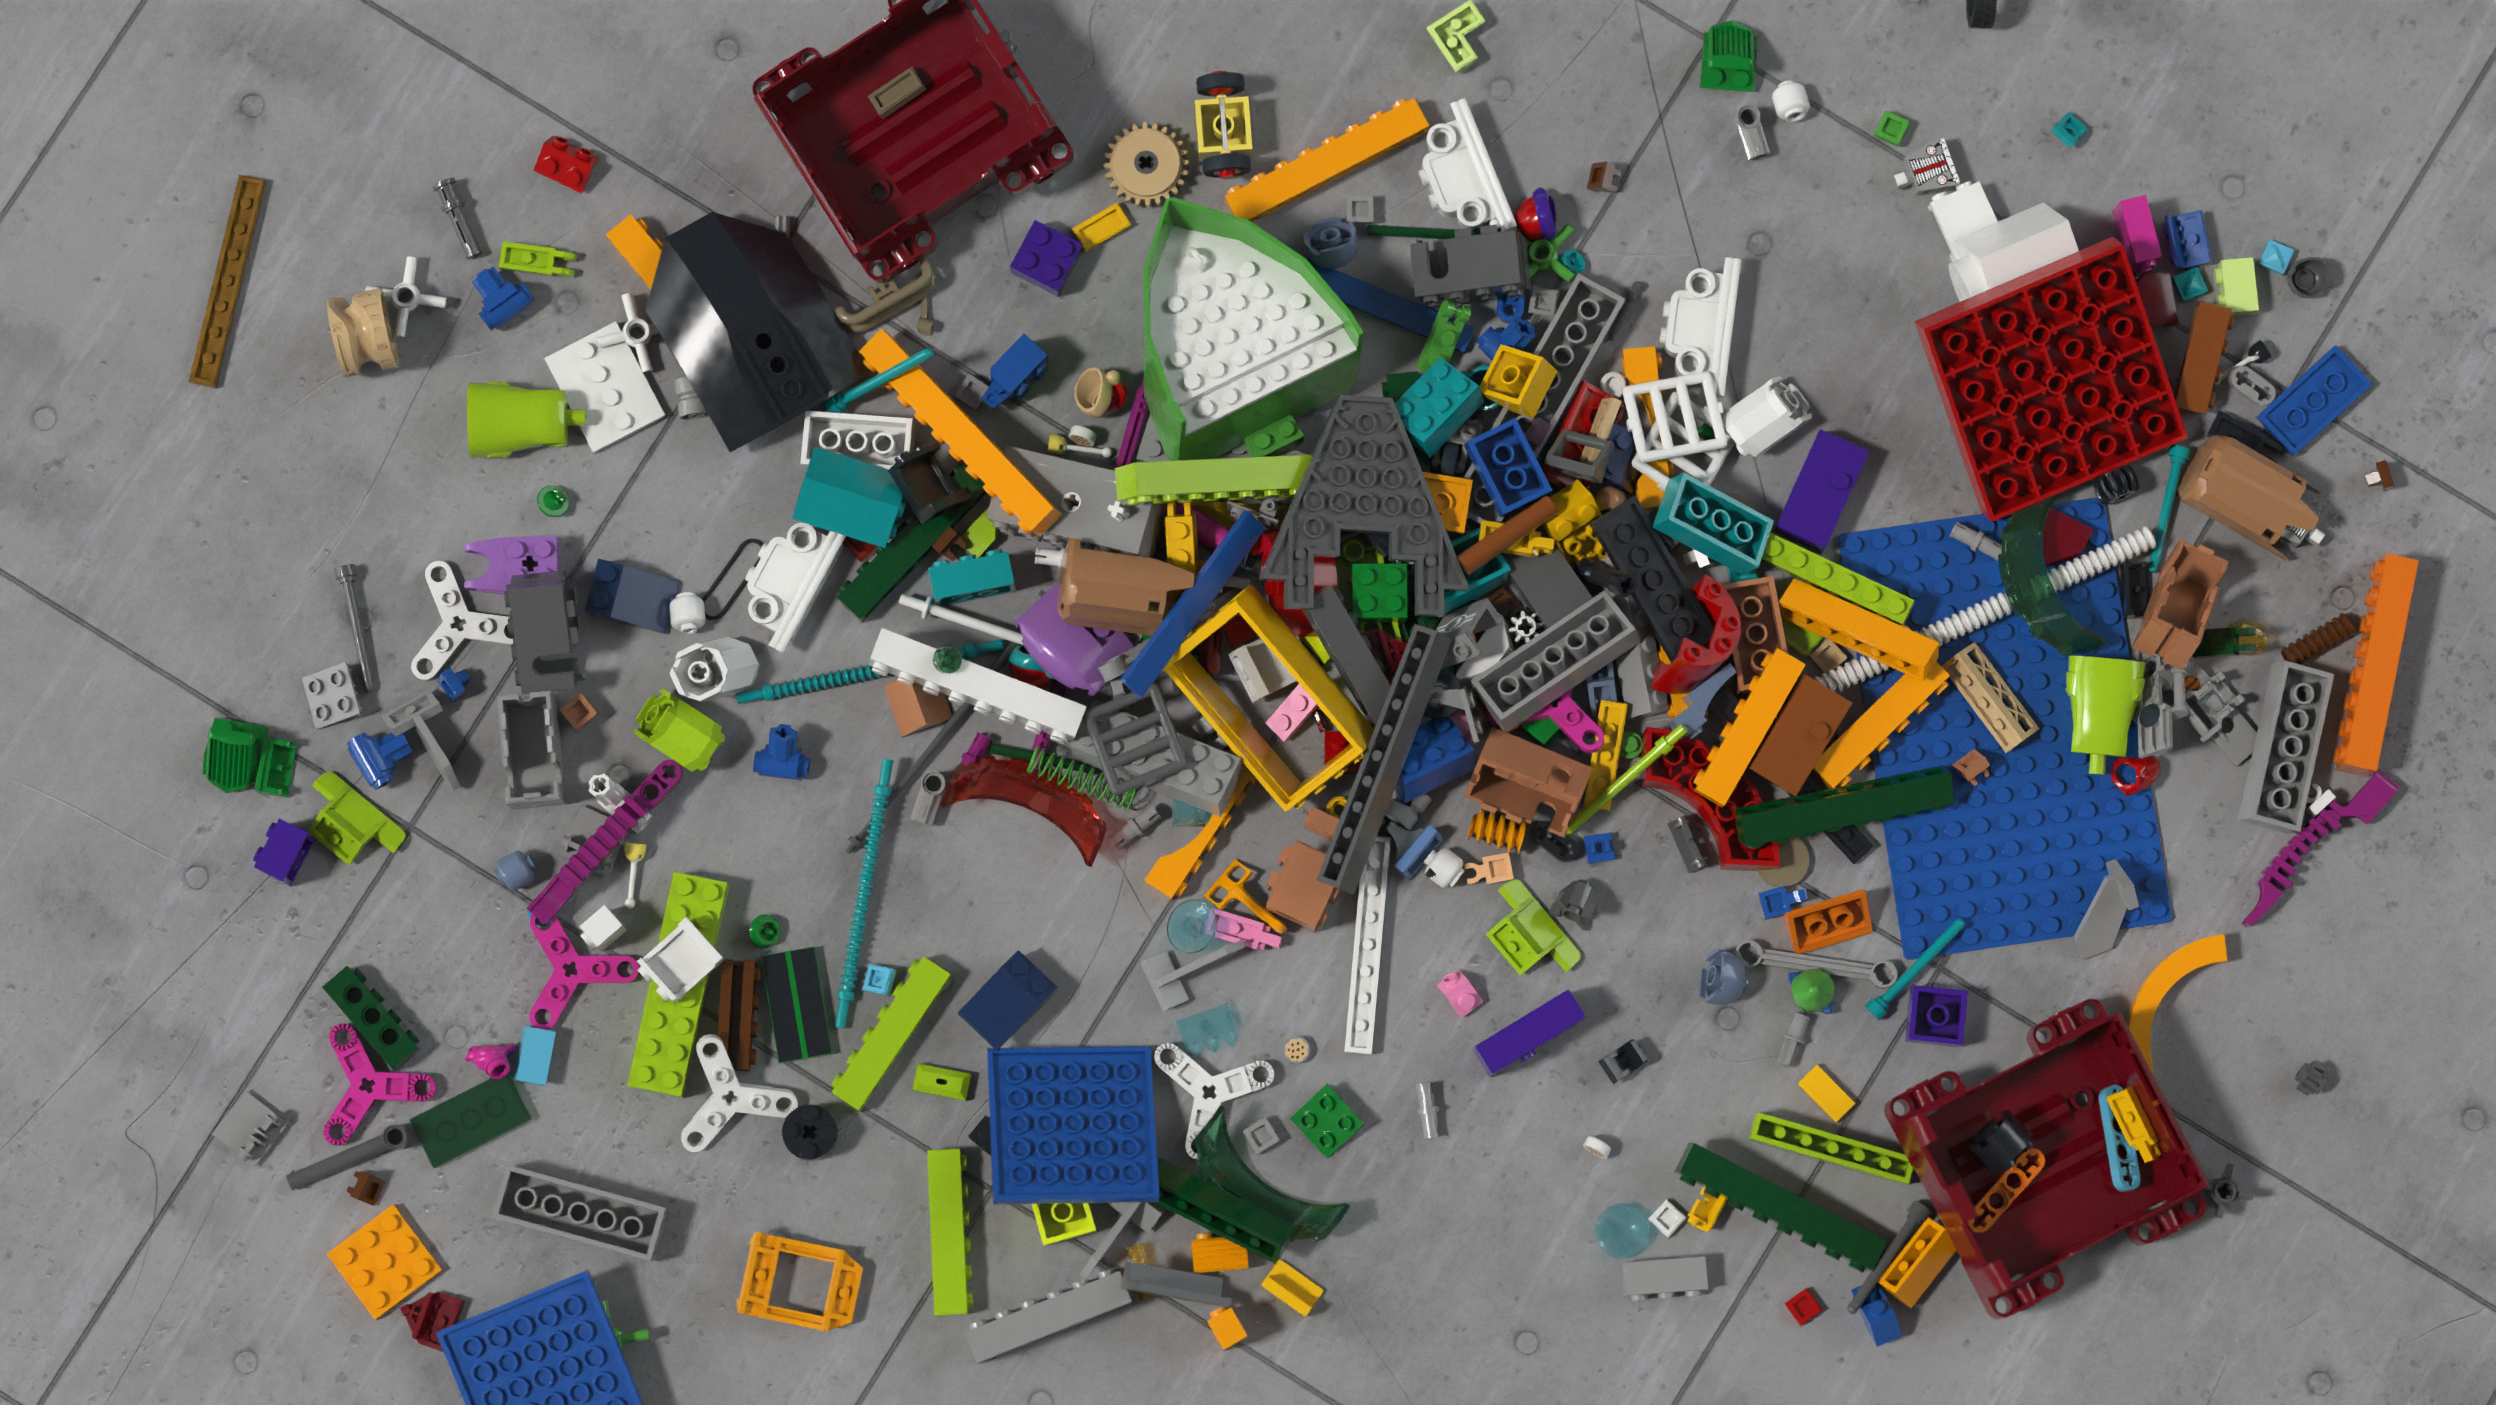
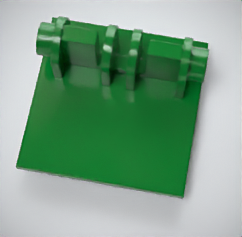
[1290,1083,1364,1158]

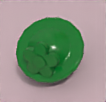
[537,486,569,517]
[749,914,781,948]

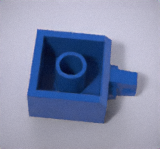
[981,333,1049,410]

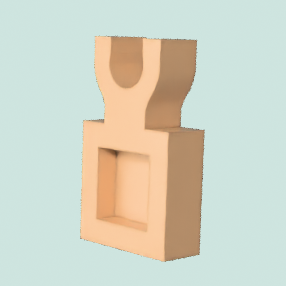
[1464,852,1514,885]

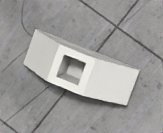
[1456,613,1515,690]

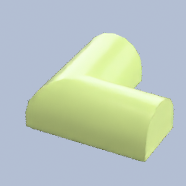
[1426,0,1486,74]

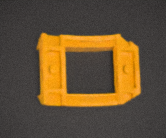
[736,1232,863,1332]

